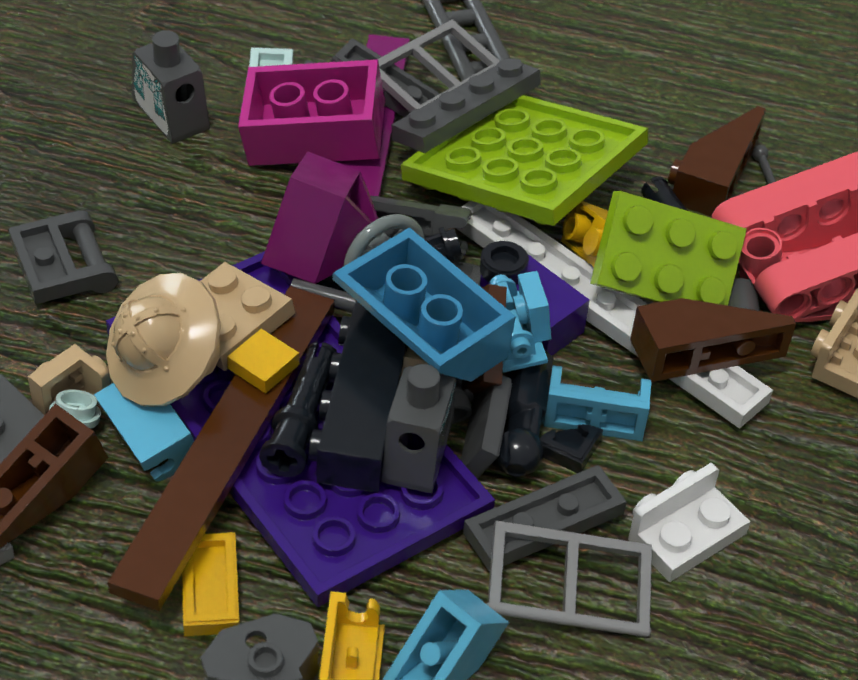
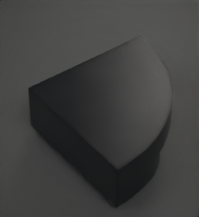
[540,424,603,473]

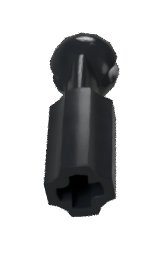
[495,349,553,478]

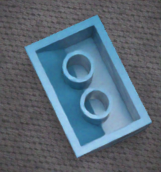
[333,227,516,382]

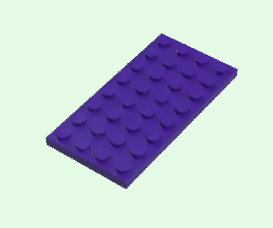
[106,251,495,608]

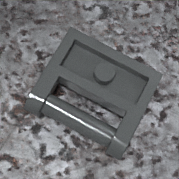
[8,210,118,304]

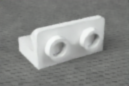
[628,463,750,583]

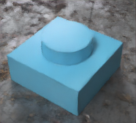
[512,271,551,343]

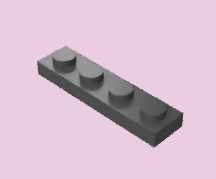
[391,58,541,153]

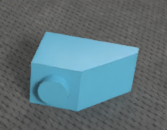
[382,589,509,680]

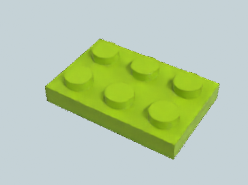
[590,191,747,306]

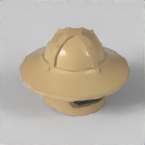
[106,273,221,407]

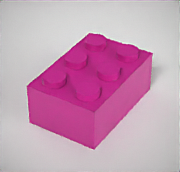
[238,59,385,166]

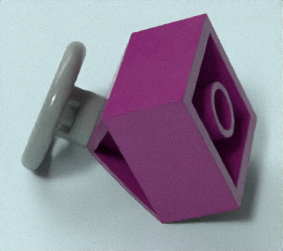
[261,151,425,284]

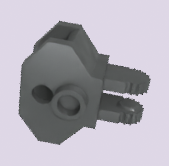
[200,613,318,680]

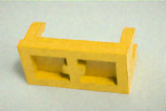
[319,592,385,680]

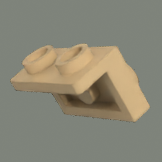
[810,288,858,398]

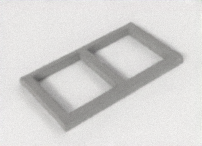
[378,19,499,112]
[487,521,652,637]

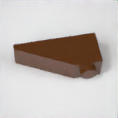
[668,106,766,217]
[630,298,796,382]
[0,404,109,549]

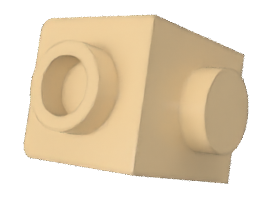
[28,344,111,415]

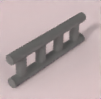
[422,0,510,82]

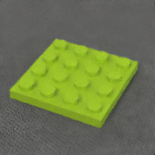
[401,95,648,226]

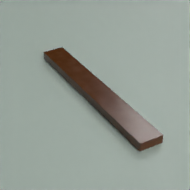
[108,286,335,611]

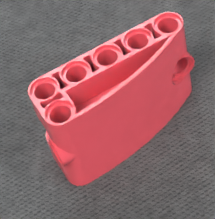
[711,151,858,322]

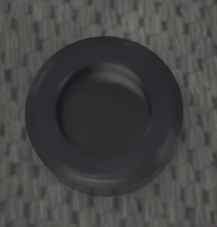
[480,241,529,284]

